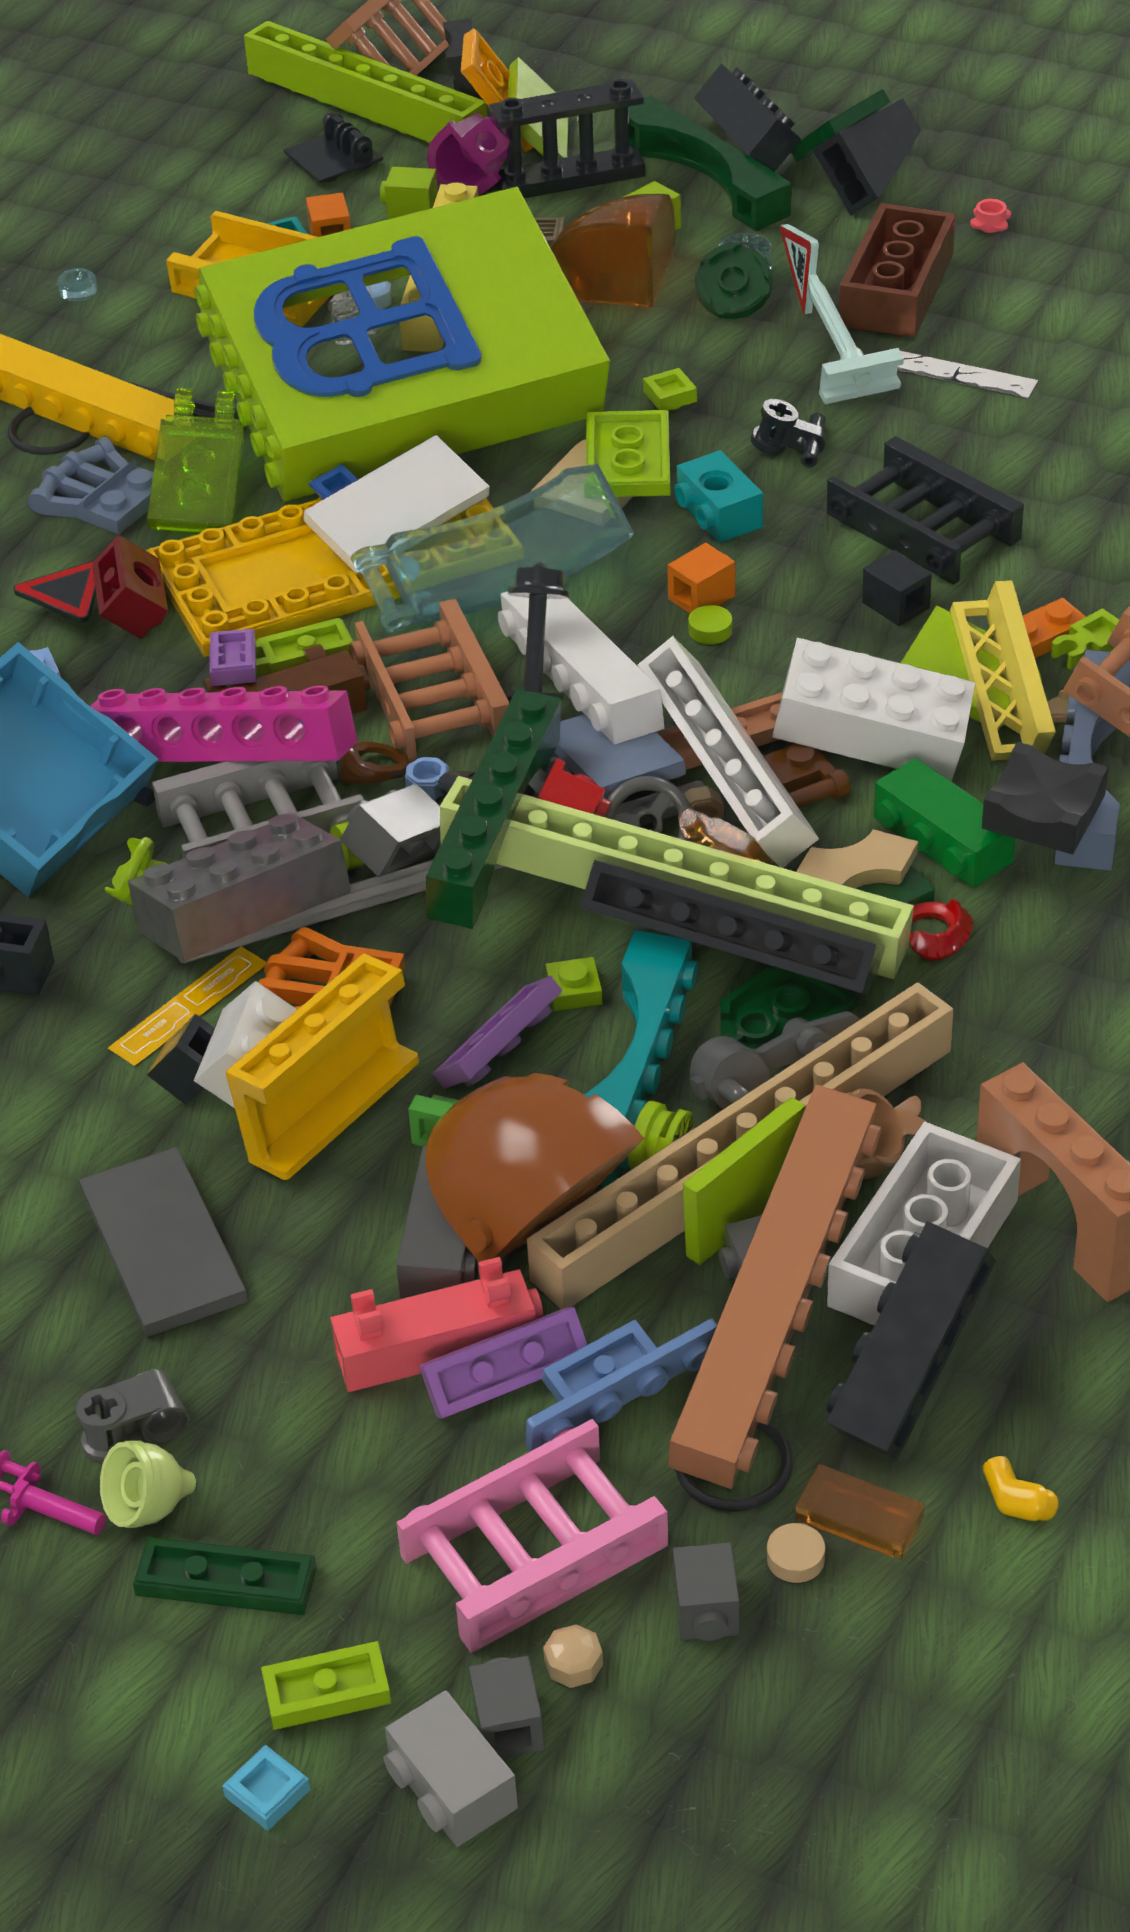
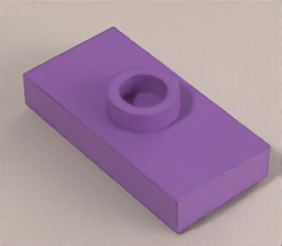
[210,629,257,686]

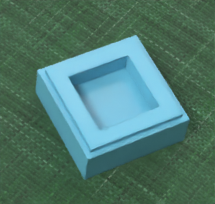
[222,1745,311,1831]

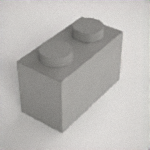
[384,1690,518,1847]

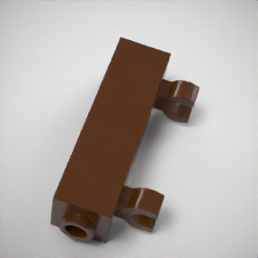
[203,644,370,723]

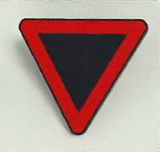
[13,560,96,623]

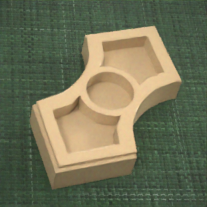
[796,829,918,889]

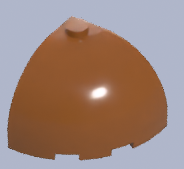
[426,1073,645,1262]

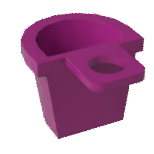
[427,112,510,195]

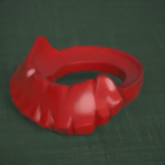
[909,898,973,961]

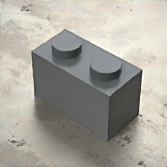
[340,784,441,877]

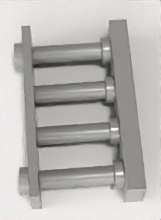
[152,761,364,858]

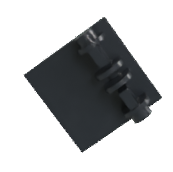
[283,112,383,183]

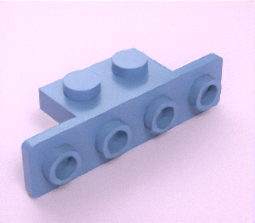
[525,1319,717,1451]

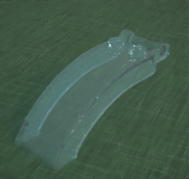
[350,464,634,632]

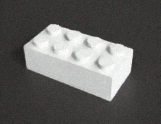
[772,638,975,782]
[827,1121,1021,1326]

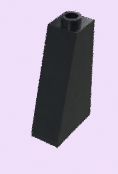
[812,98,921,216]

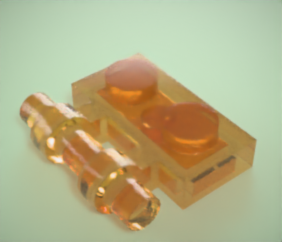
[678,809,775,866]

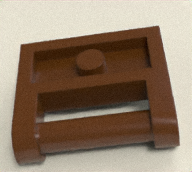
[763,744,851,809]

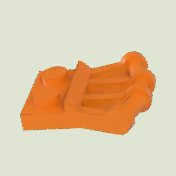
[258,927,406,1010]

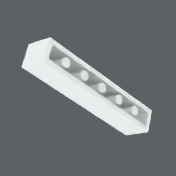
[498,591,665,745]
[638,636,819,868]

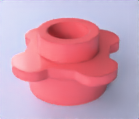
[970,199,1011,233]

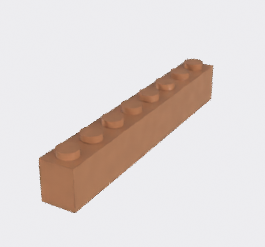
[668,1084,881,1489]

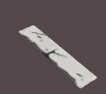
[897,351,1038,398]

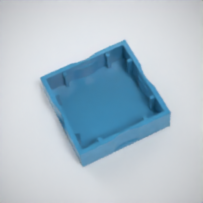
[0,642,158,898]

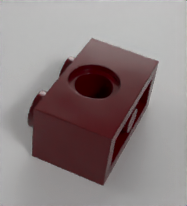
[92,535,168,639]

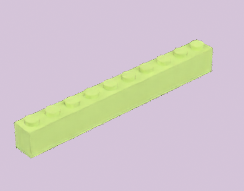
[440,776,914,979]

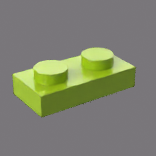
[261,1641,391,1730]

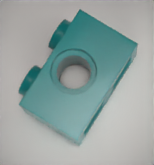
[674,450,763,543]

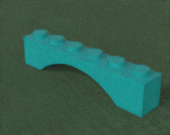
[584,930,699,1186]

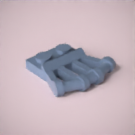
[27,437,171,535]

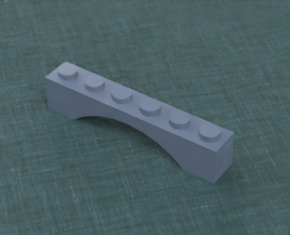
[1054,650,1130,871]

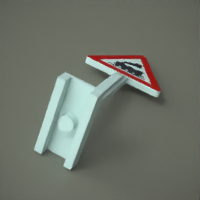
[780,224,904,404]

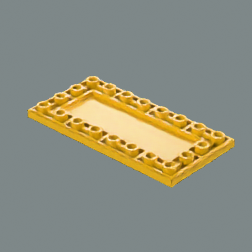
[146,497,524,657]

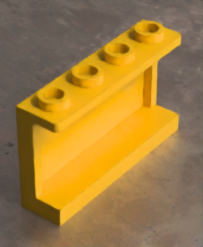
[166,211,330,327]
[225,953,419,1180]

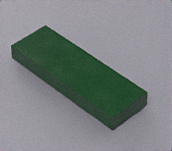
[133,1537,317,1615]

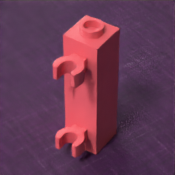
[330,1257,544,1393]

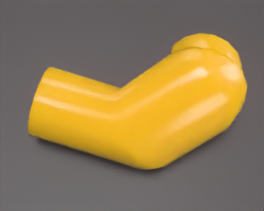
[983,1456,1059,1521]

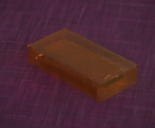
[795,1464,924,1560]

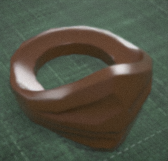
[340,741,407,784]

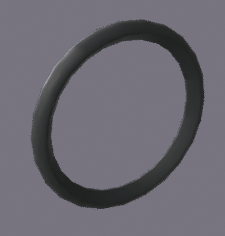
[7,407,90,455]
[675,1422,793,1511]

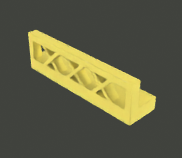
[950,580,1056,761]

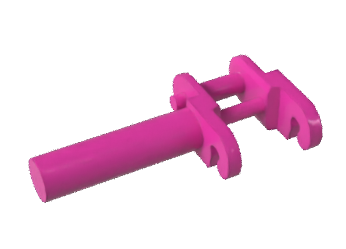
[0,1450,106,1535]

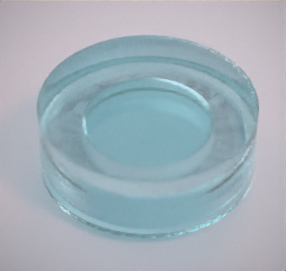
[57,268,97,301]

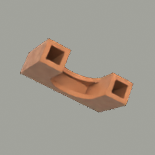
[977,1062,1130,1303]

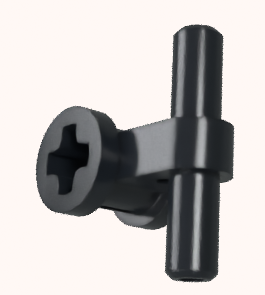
[750,399,827,468]

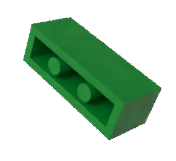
[874,757,1016,888]

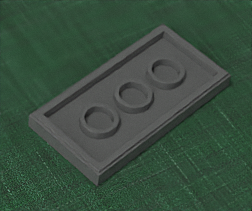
[79,1147,248,1338]

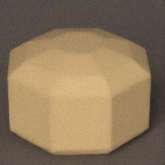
[543,1624,603,1688]

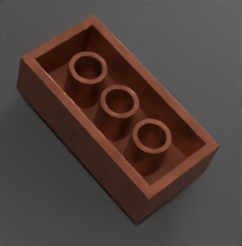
[839,203,956,337]

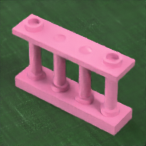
[396,1419,668,1654]

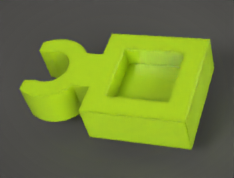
[1051,608,1119,670]

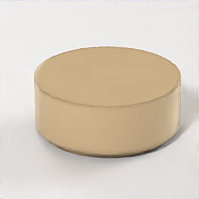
[767,1523,825,1583]

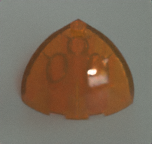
[550,193,675,307]

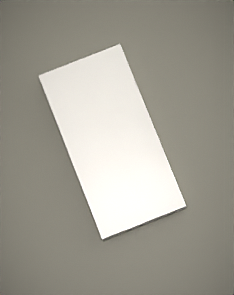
[304,435,490,574]

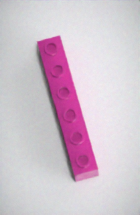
[90,686,357,762]

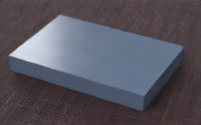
[555,714,686,799]

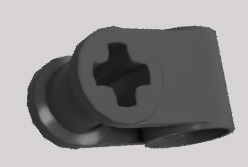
[76,1369,190,1463]

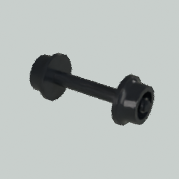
[504,561,569,703]

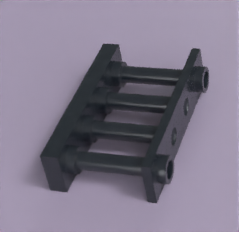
[489,79,646,198]
[827,436,1024,585]

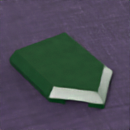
[720,965,861,1049]

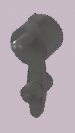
[689,1011,859,1109]

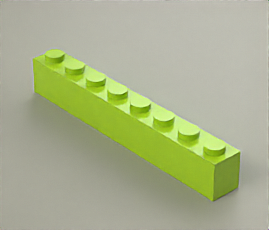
[244,21,487,144]

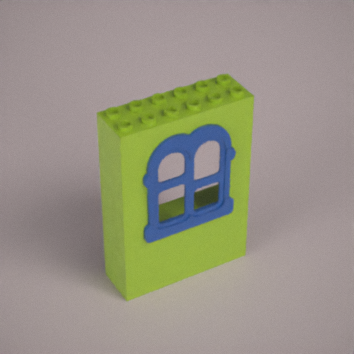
[195,187,610,502]

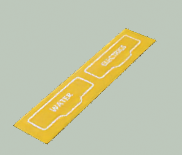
[108,946,267,1066]

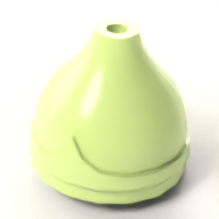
[100,1441,196,1528]

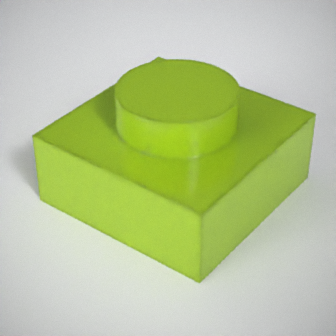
[643,368,697,410]
[545,957,603,1011]

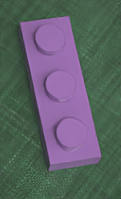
[432,976,562,1089]
[418,1307,587,1419]

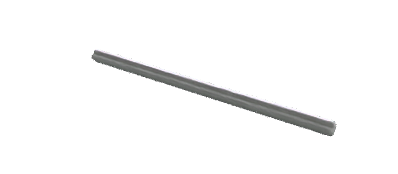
[177,780,705,963]

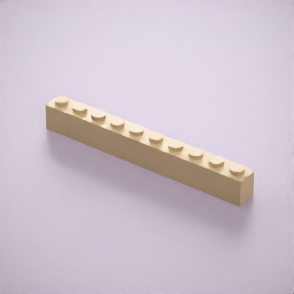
[527,982,953,1309]

